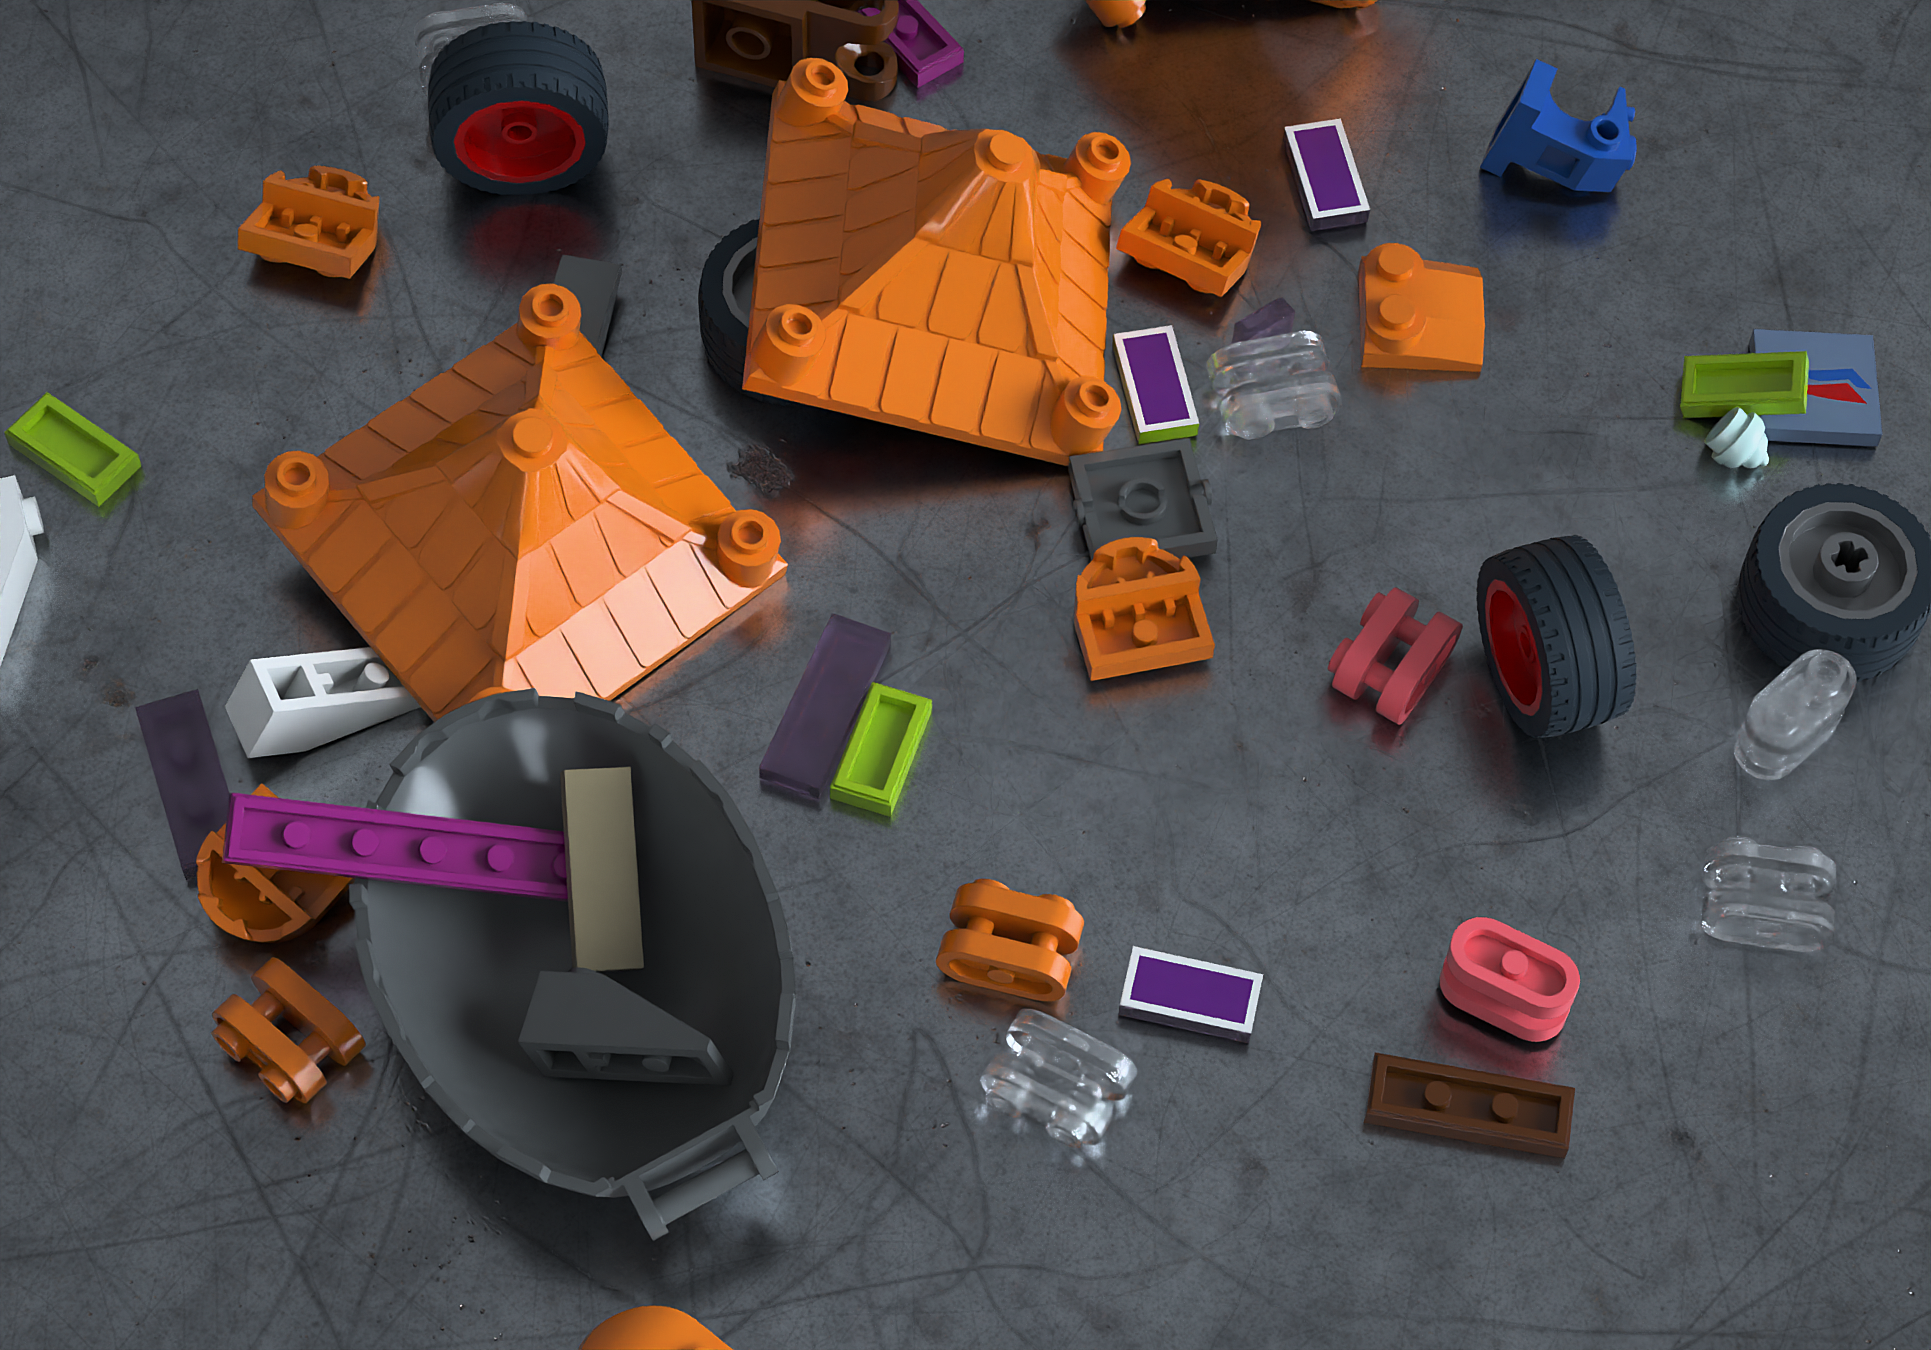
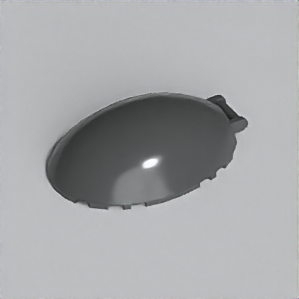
[349,688,796,1241]

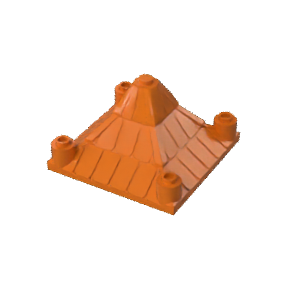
[742,58,1131,466]
[252,284,788,722]

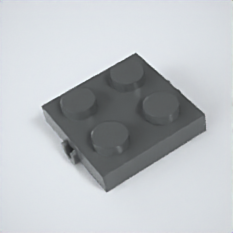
[1068,438,1218,561]

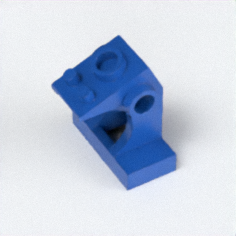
[1480,59,1637,192]

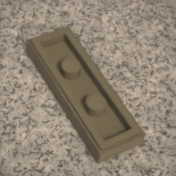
[560,767,644,972]

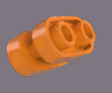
[936,879,1084,1001]
[211,957,366,1103]

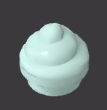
[1705,407,1769,469]

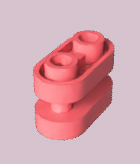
[1328,587,1463,725]
[1440,917,1580,1042]

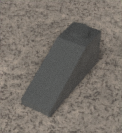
[518,967,734,1086]

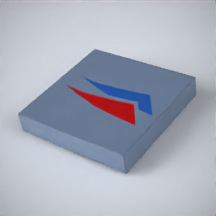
[1749,329,1883,446]

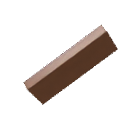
[1364,1052,1575,1159]

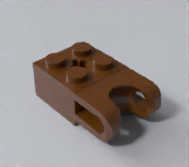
[691,0,899,101]

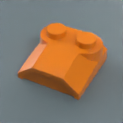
[1358,243,1485,372]

